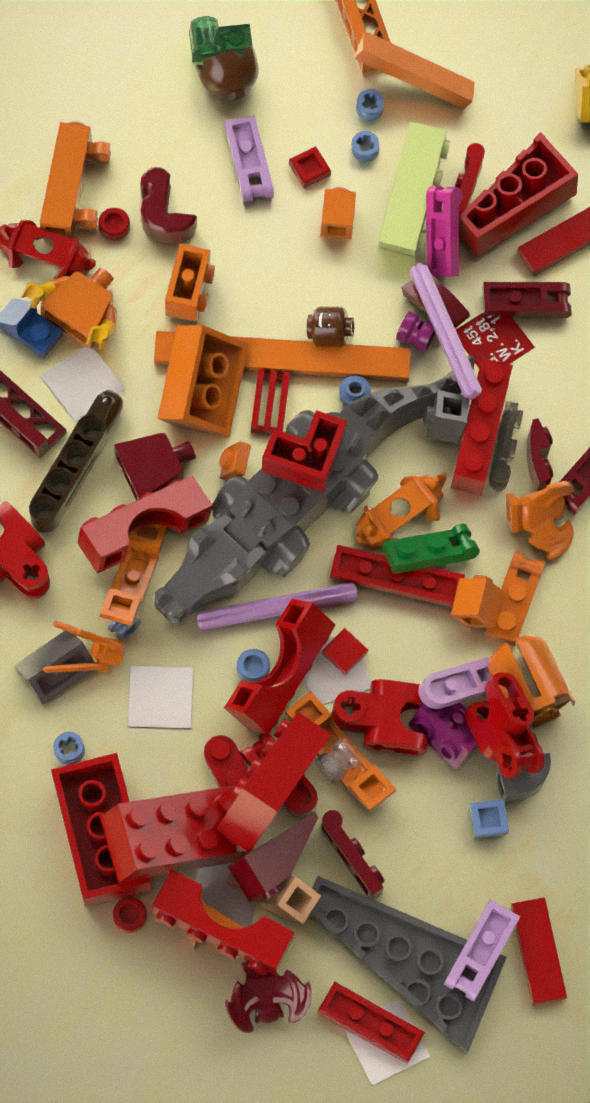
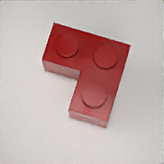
[262,410,347,493]

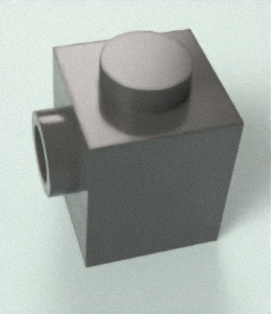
[423,390,469,444]

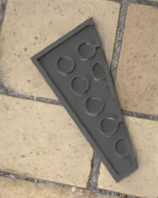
[310,876,507,1053]

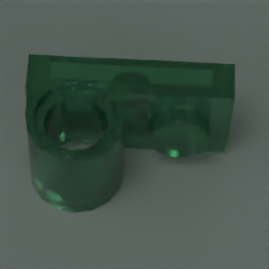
[189,16,253,63]

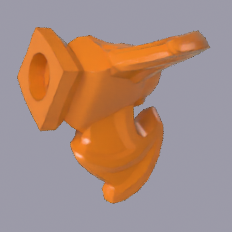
[506,481,574,560]

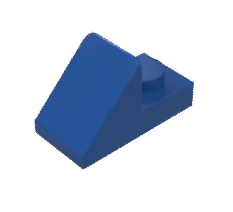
[0,298,63,359]

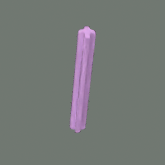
[410,263,482,400]
[196,582,358,630]

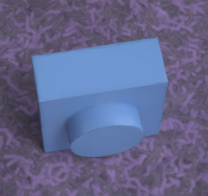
[469,799,509,839]

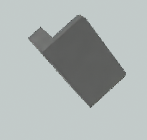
[14,631,95,704]

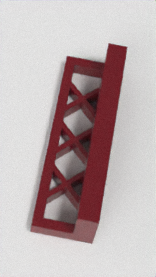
[0,370,67,459]

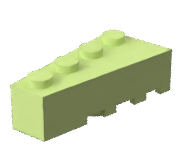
[379,121,451,257]

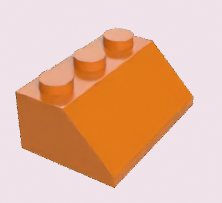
[157,325,249,436]

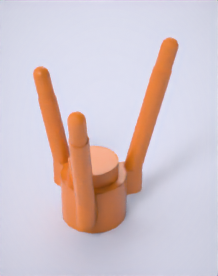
[43,621,125,673]

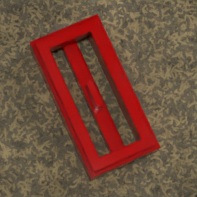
[251,369,290,435]

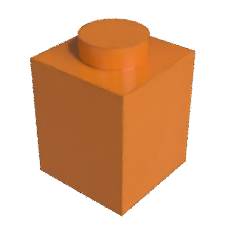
[320,187,356,239]
[451,575,504,628]

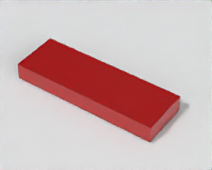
[517,207,590,276]
[511,897,567,1006]
[317,981,425,1064]

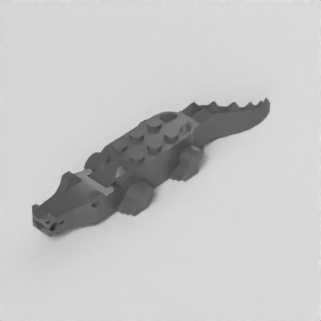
[155,355,475,625]

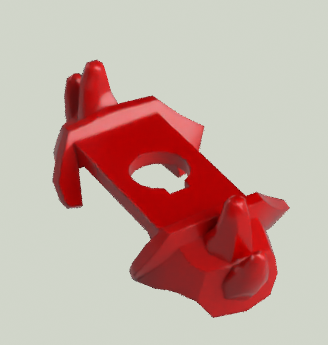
[0,219,96,280]

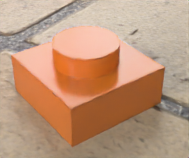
[219,441,251,481]

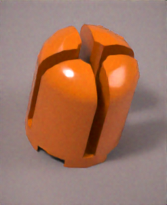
[488,635,576,728]

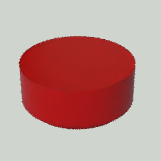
[98,207,130,241]
[113,897,147,933]

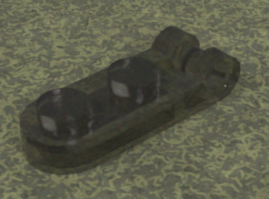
[489,400,523,491]

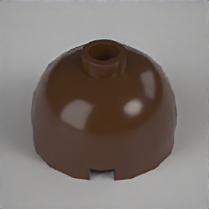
[196,46,259,101]

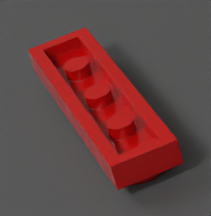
[330,545,465,607]

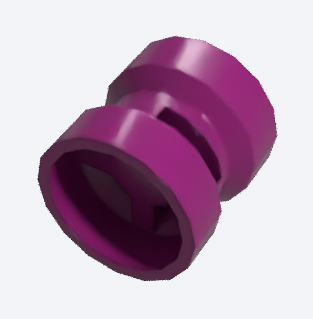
[396,311,436,353]

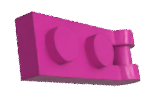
[426,186,462,277]

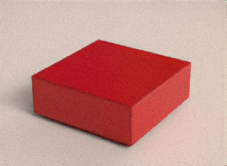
[289,146,331,188]
[321,628,368,676]

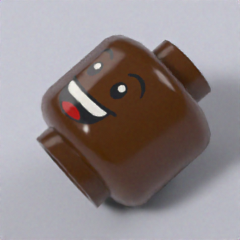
[307,306,355,347]

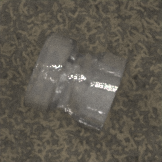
[315,738,362,785]

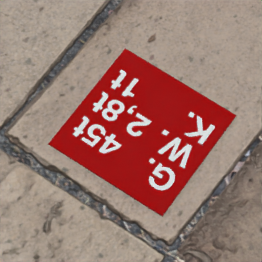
[456,313,535,368]

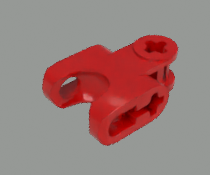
[0,501,50,599]
[464,672,545,778]
[331,679,428,757]

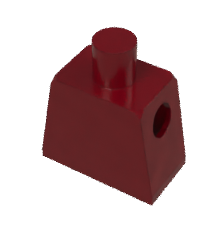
[114,433,196,501]

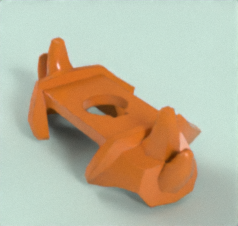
[355,473,447,549]

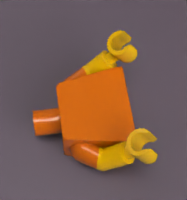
[20,268,117,351]

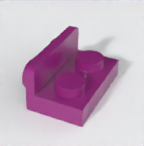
[409,703,478,769]

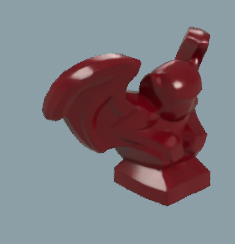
[225,961,312,1033]

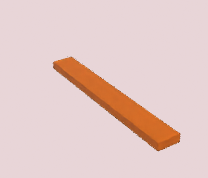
[154,331,411,382]

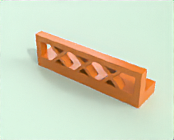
[336,0,391,73]

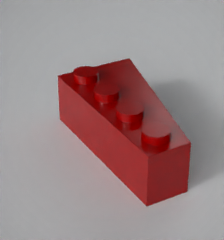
[459,132,579,258]
[216,712,331,853]

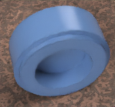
[237,649,270,682]

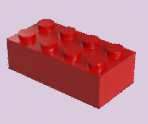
[51,753,151,908]
[100,785,254,883]

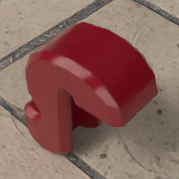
[140,167,197,244]

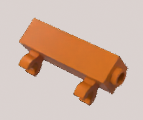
[40,121,111,239]

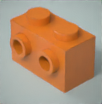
[165,243,215,322]

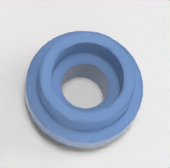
[339,375,371,405]

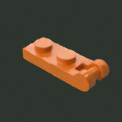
[484,551,546,646]

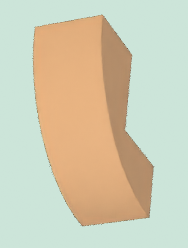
[225,855,321,924]

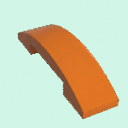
[99,524,168,626]
[285,691,396,812]

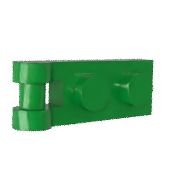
[382,523,480,574]

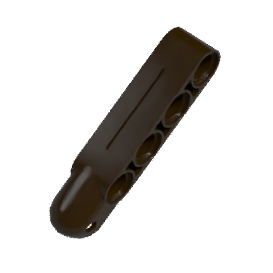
[29,390,124,533]

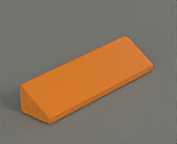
[354,31,475,109]

